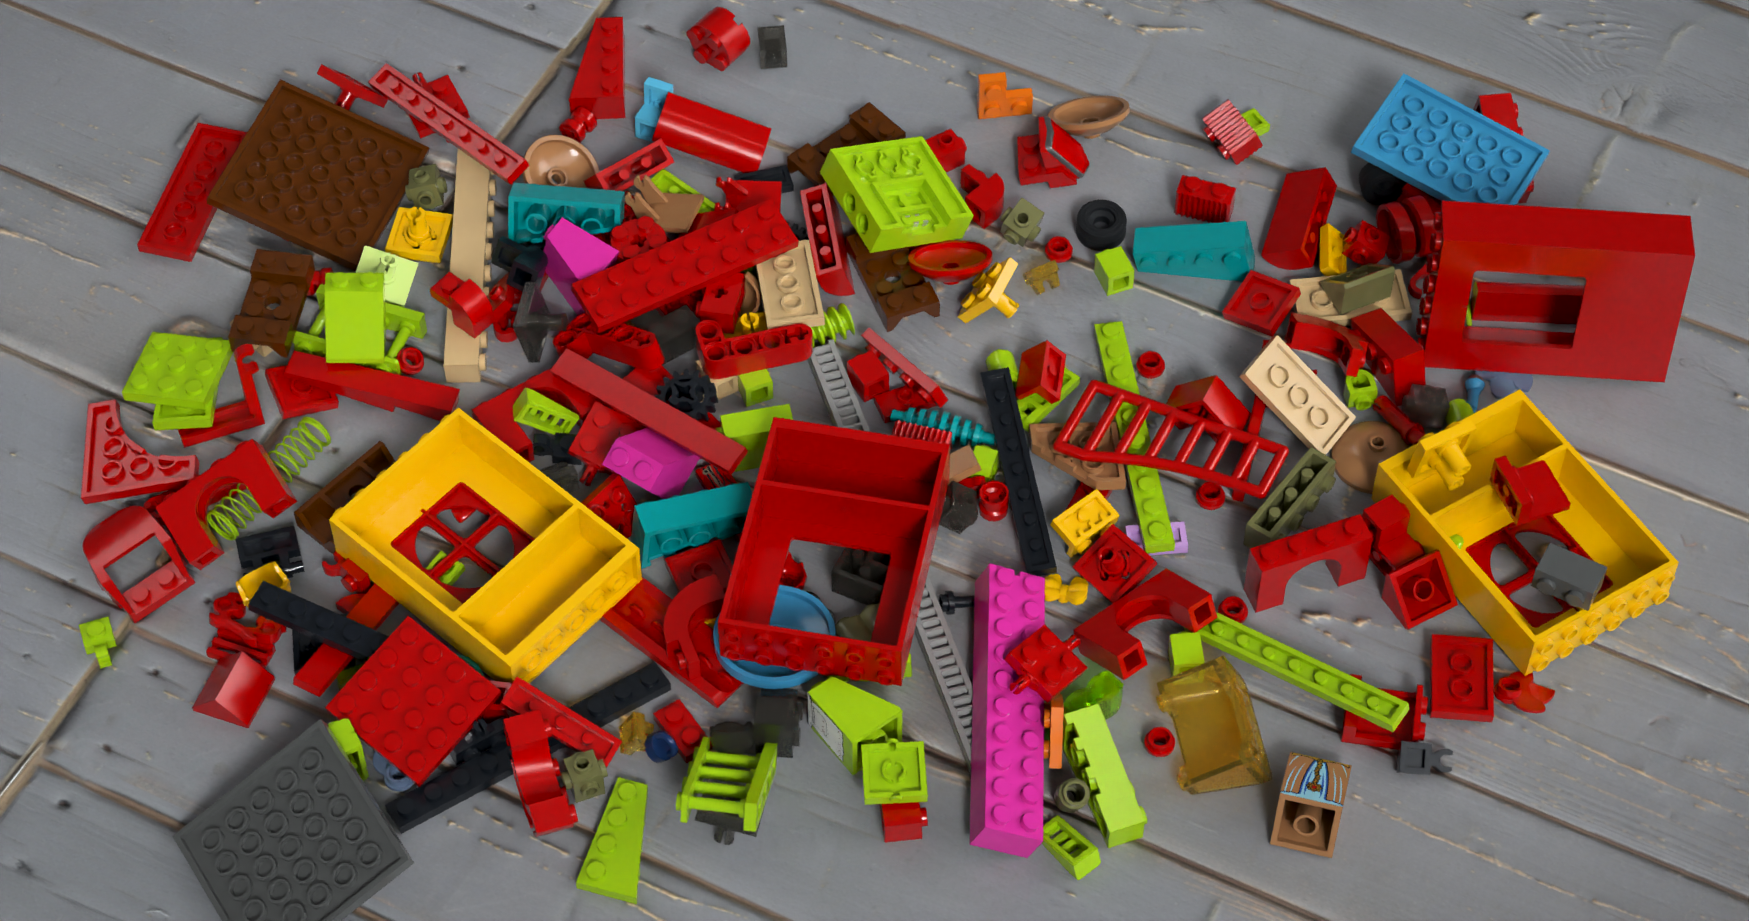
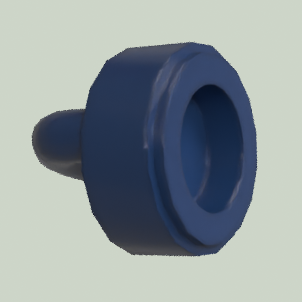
[645,731,678,763]

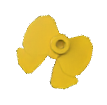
[1044,574,1089,605]

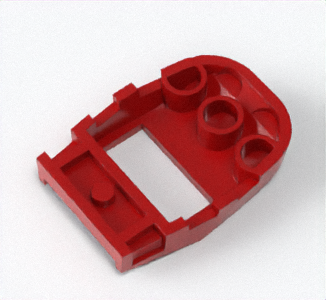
[82,506,196,623]

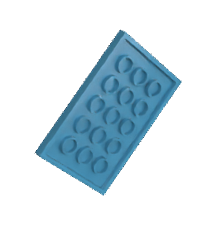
[1351,73,1550,205]

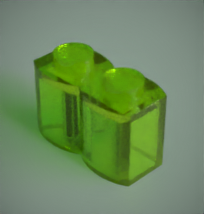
[1063,670,1124,720]

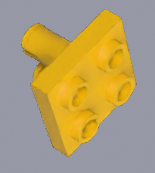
[1407,419,1477,491]

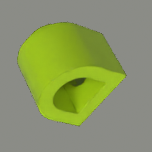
[1343,369,1378,411]
[967,445,999,483]

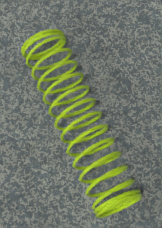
[207,416,331,541]

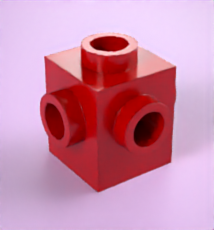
[1342,220,1390,266]

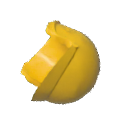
[236,561,291,608]

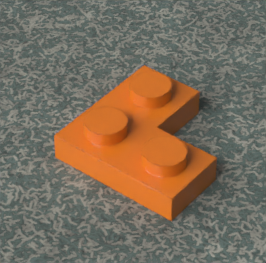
[977,72,1033,119]
[1044,694,1064,769]

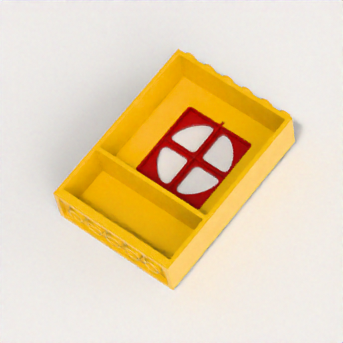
[1371,389,1679,676]
[329,407,642,684]

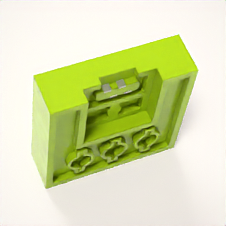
[820,136,974,253]

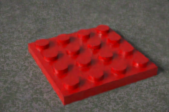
[325,616,502,787]

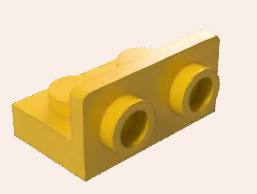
[1050,489,1120,558]

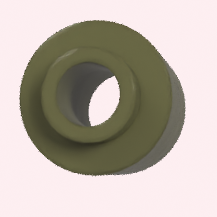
[1054,778,1090,813]

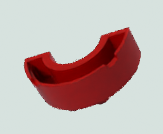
[503,709,578,837]

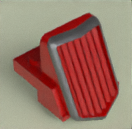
[1017,116,1090,188]

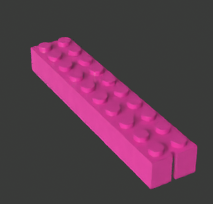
[970,563,1045,858]

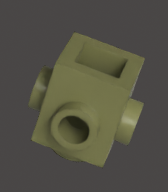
[405,164,448,210]
[1000,198,1045,247]
[560,749,608,803]

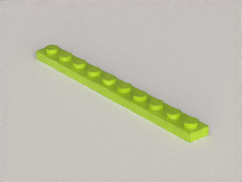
[1094,321,1175,554]

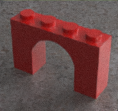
[471,365,608,463]
[155,439,298,570]
[1243,514,1373,613]
[1073,568,1218,680]

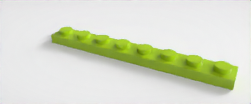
[1184,612,1409,732]

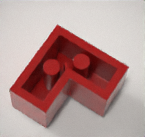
[1166,375,1251,442]
[1362,494,1425,577]

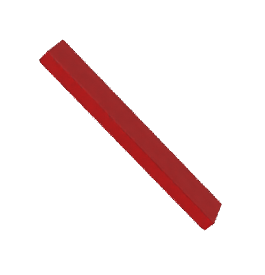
[293,583,399,697]

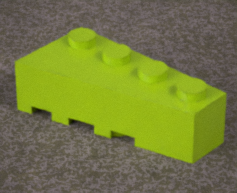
[1062,703,1147,848]

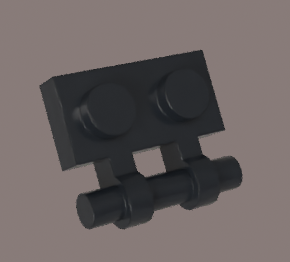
[235,526,305,578]

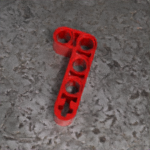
[553,313,665,371]
[695,320,813,380]

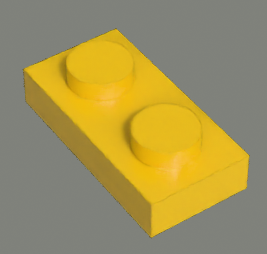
[1319,223,1347,276]

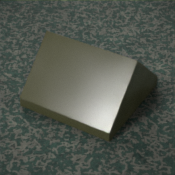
[1320,263,1395,315]

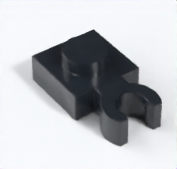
[1396,741,1453,775]

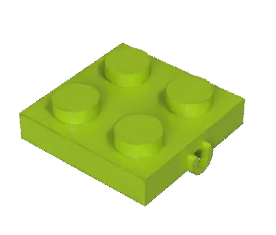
[861,738,928,805]

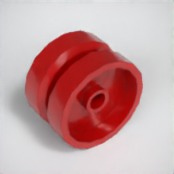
[1376,195,1437,264]

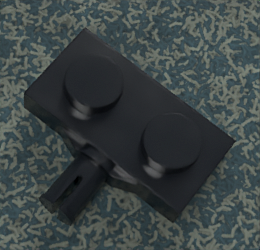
[450,716,506,765]

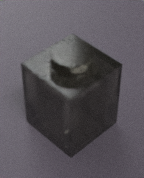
[757,25,787,69]

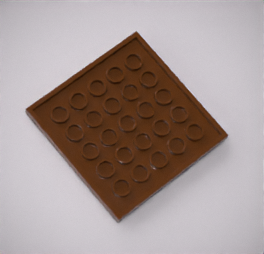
[207,79,430,271]

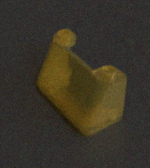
[1156,655,1272,795]

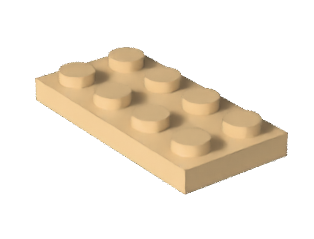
[756,240,825,330]
[1289,269,1412,326]
[1239,335,1356,455]

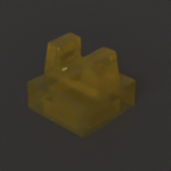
[1023,260,1060,296]
[619,711,654,755]

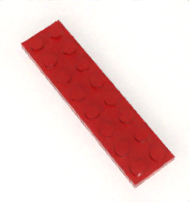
[571,198,799,333]

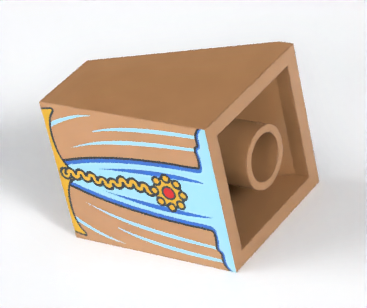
[1270,752,1352,858]

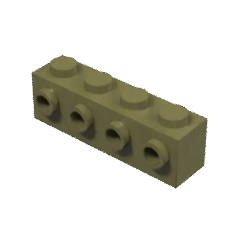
[1243,447,1336,548]

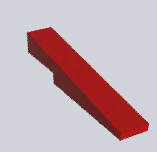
[284,350,460,421]

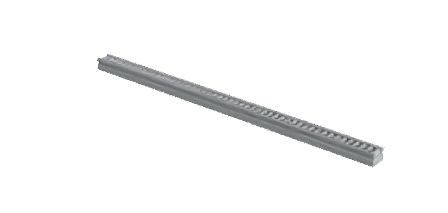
[807,339,973,775]

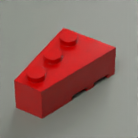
[1351,308,1426,407]

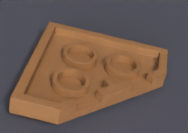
[1029,422,1126,490]

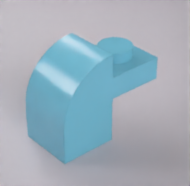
[635,77,673,142]

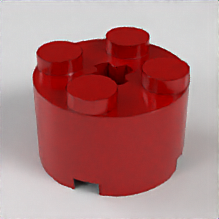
[687,7,750,71]
[610,216,667,264]

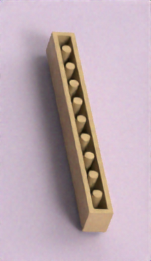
[443,149,497,383]

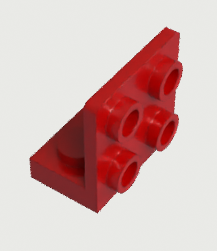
[1490,456,1571,526]

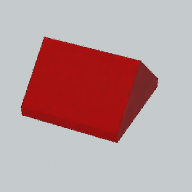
[1381,550,1458,630]
[192,651,275,728]

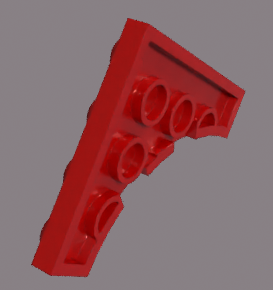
[81,399,199,504]

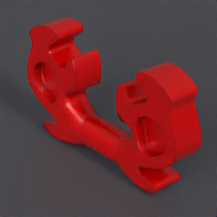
[209,592,286,648]

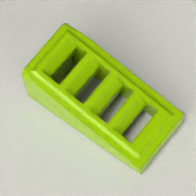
[513,388,579,435]
[1042,815,1101,880]

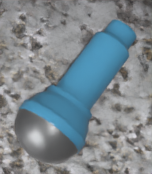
[1465,375,1485,413]

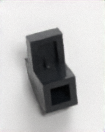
[491,236,548,296]

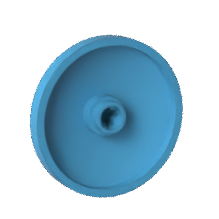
[713,585,836,689]

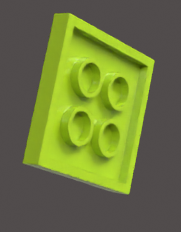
[122,332,233,410]

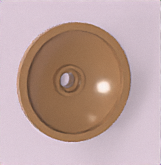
[1048,96,1130,139]
[522,135,600,188]
[1331,421,1413,494]

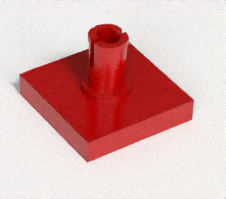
[317,64,388,110]

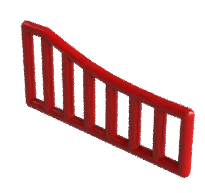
[1053,380,1289,499]

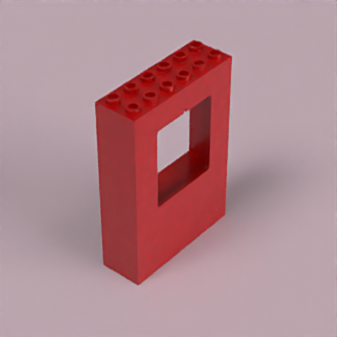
[1416,200,1695,383]
[718,417,950,686]

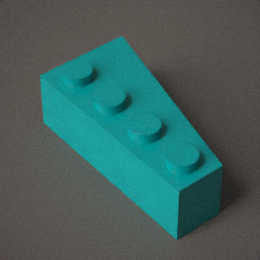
[508,183,625,244]
[1133,221,1255,282]
[631,482,753,569]

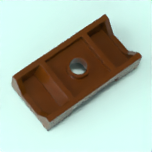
[787,102,906,196]
[846,233,940,332]
[228,249,315,358]
[294,441,396,554]

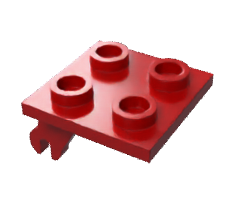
[714,177,782,212]

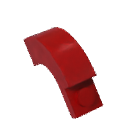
[1284,312,1369,377]
[663,574,725,680]

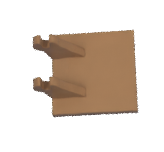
[625,175,704,234]

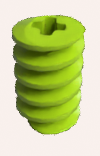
[810,303,855,348]

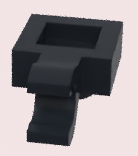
[533,433,582,465]

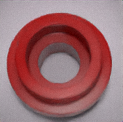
[1045,236,1073,263]
[396,347,424,375]
[1136,351,1165,379]
[1196,482,1226,510]
[1218,596,1248,624]
[1144,727,1175,757]

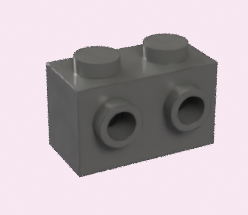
[1531,542,1607,611]

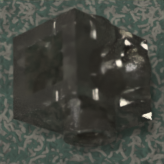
[1401,384,1450,429]
[939,481,978,534]

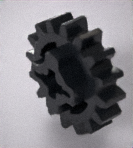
[654,369,718,422]

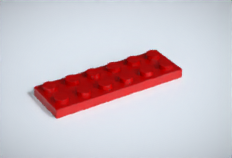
[137,123,247,262]

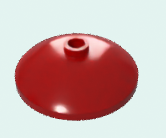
[908,240,993,285]

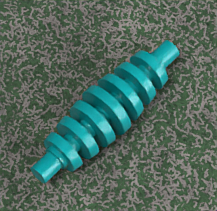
[890,407,996,447]

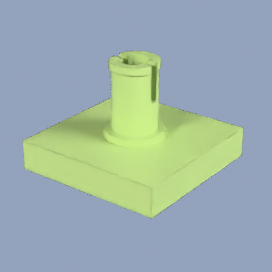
[356,245,419,307]

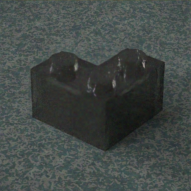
[624,305,700,365]
[831,547,888,606]
[754,688,804,758]

